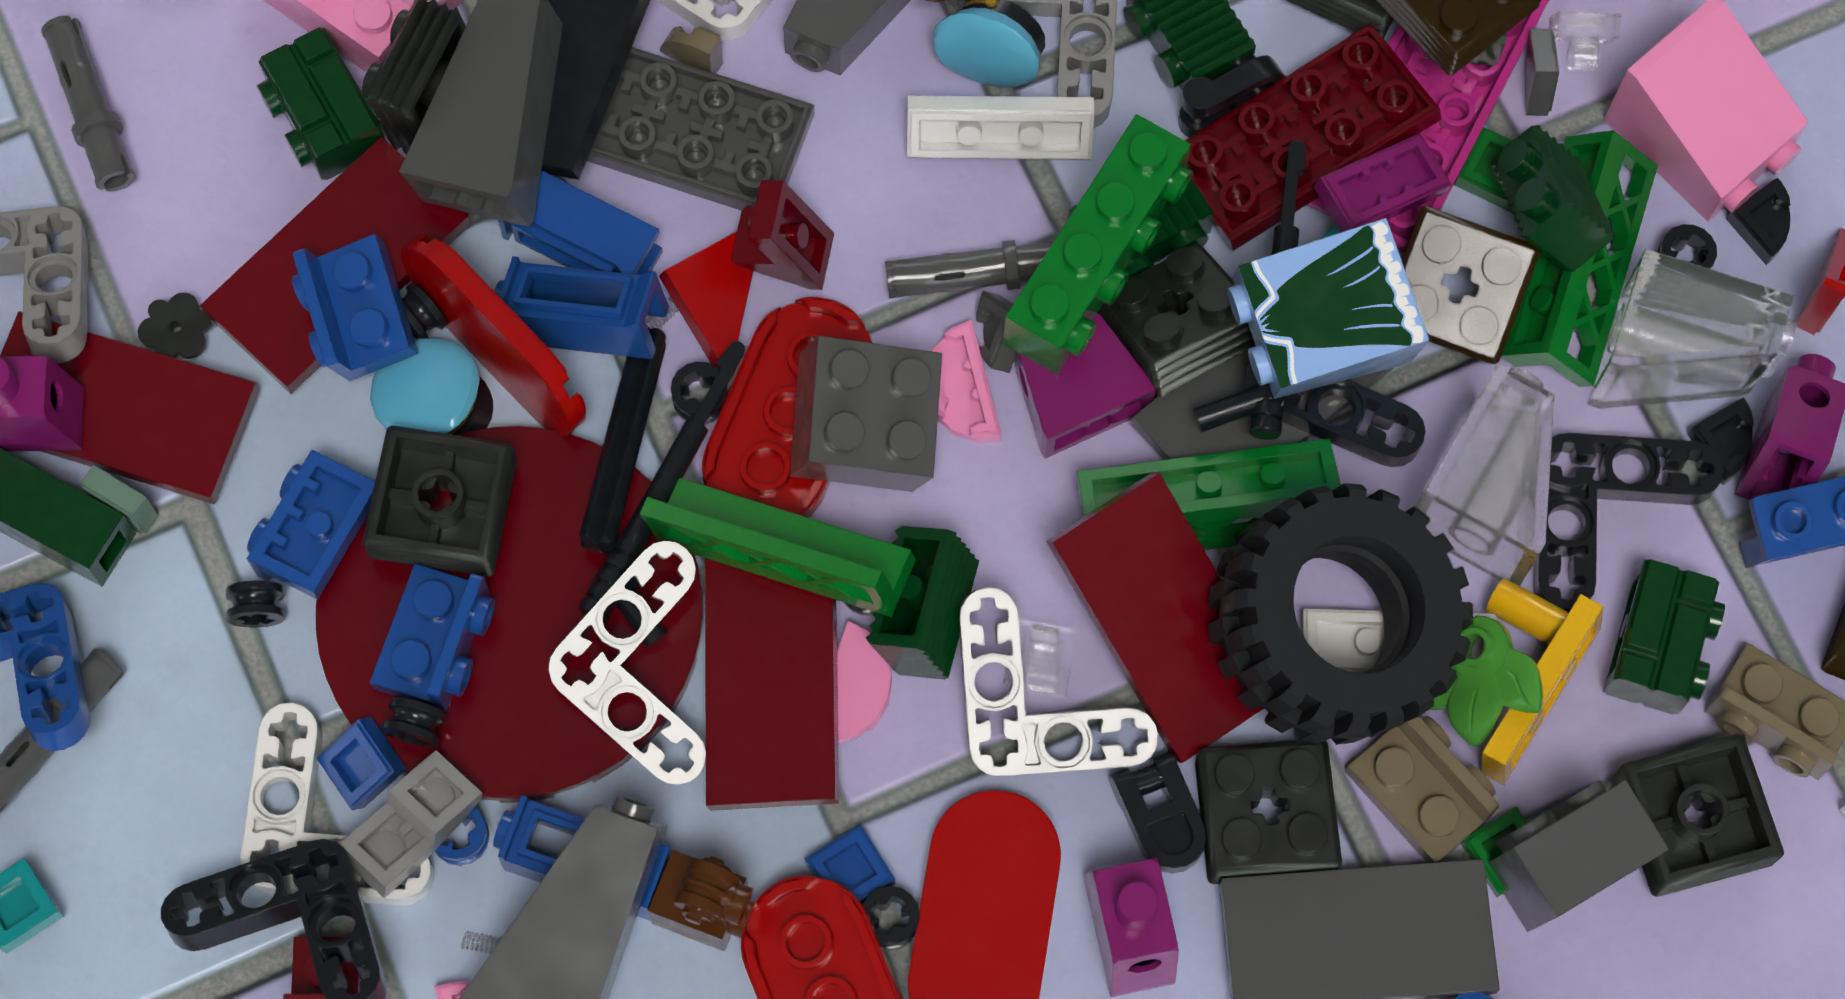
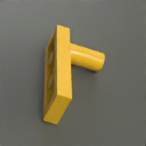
[1481,578,1604,786]

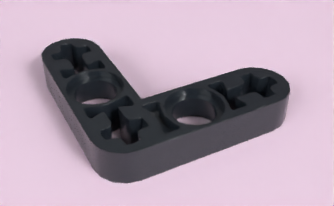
[1282,380,1426,467]
[1533,433,1724,612]
[161,839,387,999]

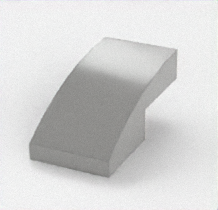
[339,750,482,898]

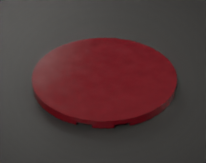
[316,426,704,803]

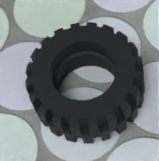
[1208,483,1473,745]

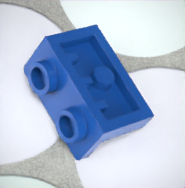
[292,234,418,381]
[246,450,375,600]
[1740,476,1845,568]
[370,564,495,712]

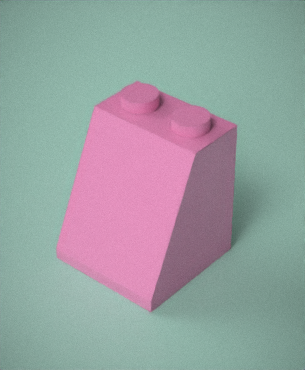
[1604,0,1808,222]

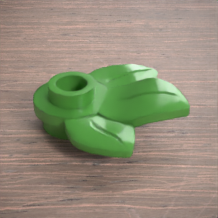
[1429,616,1543,747]

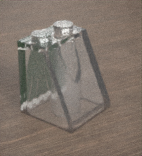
[1587,249,1797,409]
[1416,363,1555,586]

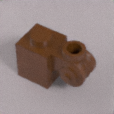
[648,850,755,952]

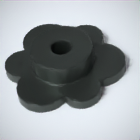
[138,293,212,359]

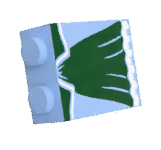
[1227,218,1429,399]

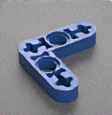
[0,583,89,751]

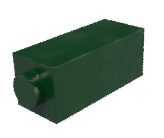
[0,448,136,587]

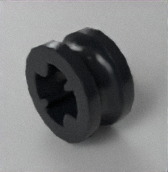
[1656,224,1717,286]
[402,282,448,339]
[671,361,728,424]
[226,580,285,628]
[381,697,447,748]
[861,886,920,950]

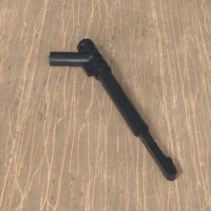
[1192,140,1306,440]
[579,341,745,648]

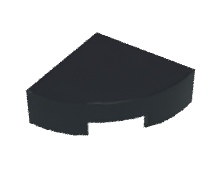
[1726,177,1791,265]
[1687,397,1754,485]

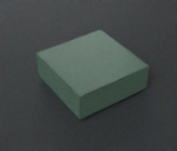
[81,465,158,534]

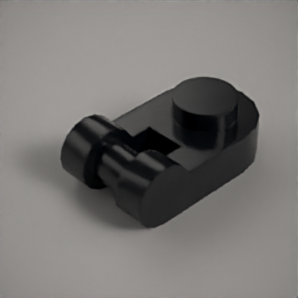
[1178,54,1286,137]
[1109,751,1207,874]

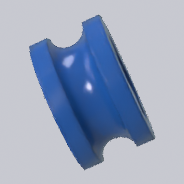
[435,807,490,866]

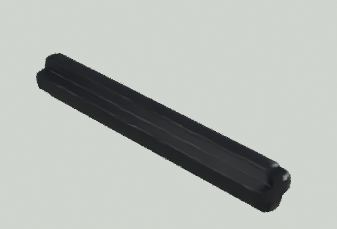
[579,327,666,554]

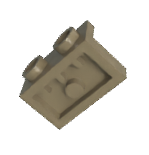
[1705,643,1845,780]
[1345,716,1499,863]

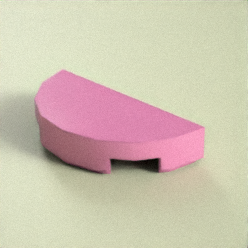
[932,319,1002,443]
[837,620,892,746]

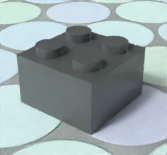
[790,336,942,492]
[1488,780,1670,932]

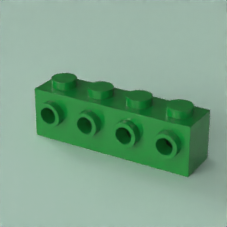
[1003,114,1193,375]

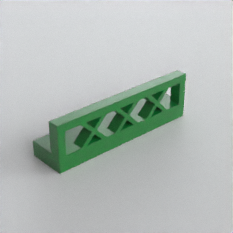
[1501,130,1658,387]
[1077,439,1341,550]
[640,478,916,617]

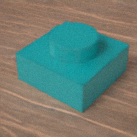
[0,858,64,954]

